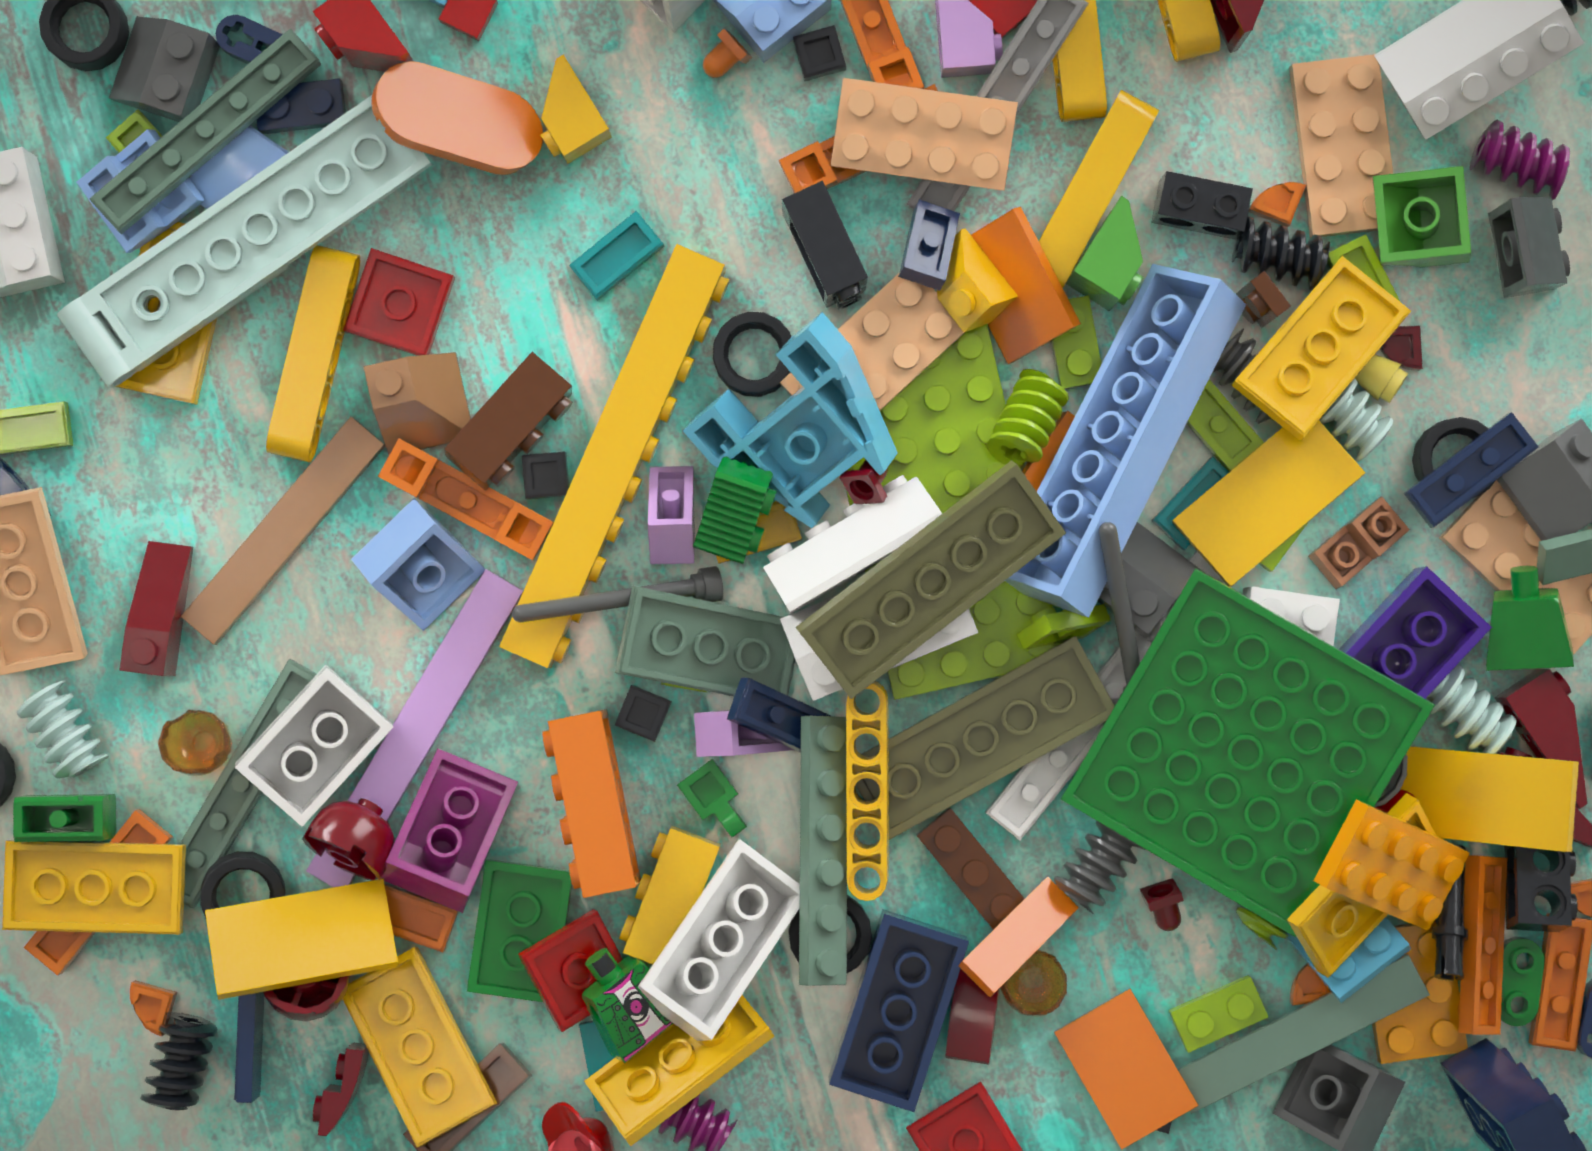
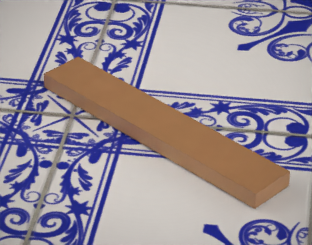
[180,416,385,645]

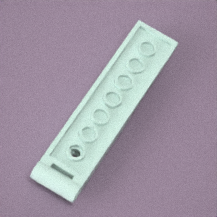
[57,95,432,388]

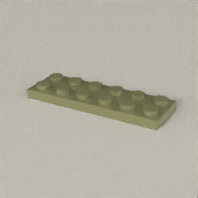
[795,460,1066,699]
[856,636,1115,840]

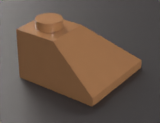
[363,352,471,455]

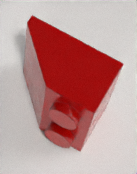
[312,0,413,72]

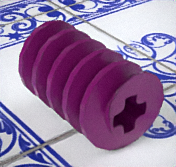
[1469,119,1570,201]
[658,1094,738,1151]

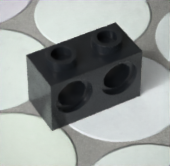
[1151,171,1253,240]
[1504,845,1578,932]

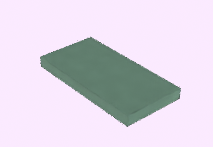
[615,586,795,696]

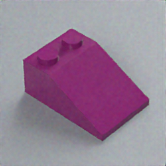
[381,748,518,913]

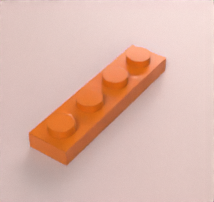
[24,809,173,975]
[1458,855,1507,1035]

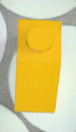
[540,54,612,164]
[937,228,1018,333]

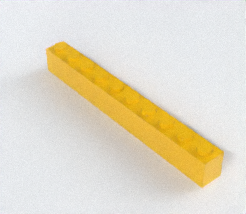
[499,244,730,668]

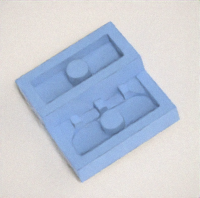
[190,126,289,209]
[76,129,205,253]

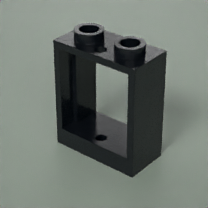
[782,180,868,310]

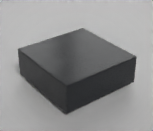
[793,25,846,81]
[522,451,569,499]
[615,685,672,742]

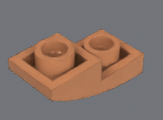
[1308,496,1410,589]

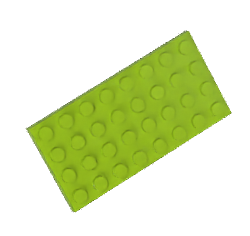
[845,324,1060,700]

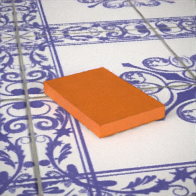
[971,206,1081,364]
[1054,988,1199,1150]

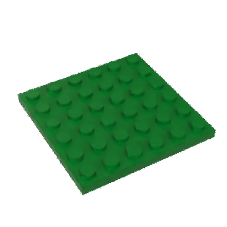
[1061,568,1435,937]

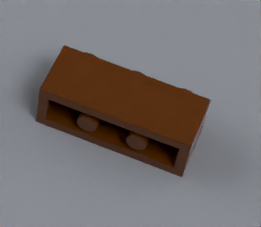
[444,351,573,491]

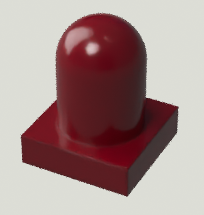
[840,460,888,505]
[1140,878,1184,931]

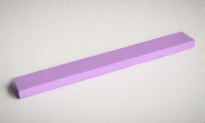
[306,569,523,887]

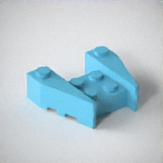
[683,312,898,528]

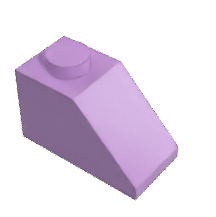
[935,0,1003,78]
[648,466,695,564]
[694,710,794,757]

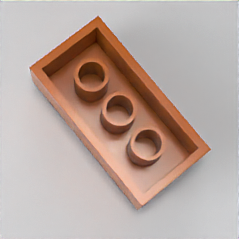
[542,709,641,898]

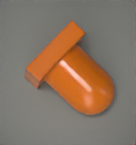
[703,29,753,78]

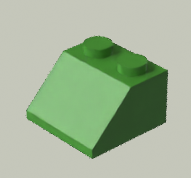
[1373,166,1471,267]
[1066,196,1143,311]

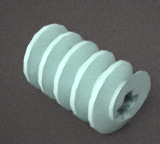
[1319,378,1394,462]
[1426,665,1516,754]
[17,681,109,779]

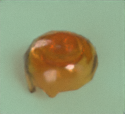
[158,710,232,776]
[1000,950,1067,1017]

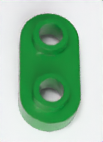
[1501,937,1544,1026]

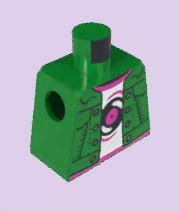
[582,948,673,1063]

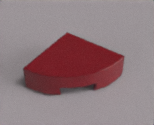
[1380,325,1423,371]

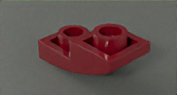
[945,969,1000,1065]
[313,1042,369,1136]

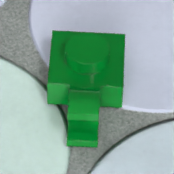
[677,759,747,837]

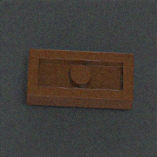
[1236,271,1291,328]

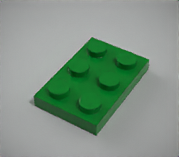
[467,859,572,1002]

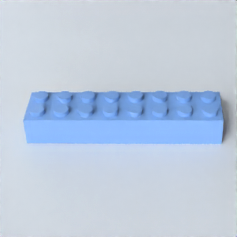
[1005,264,1246,618]

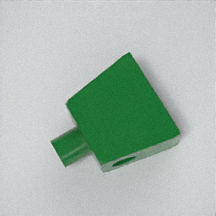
[1486,566,1574,671]

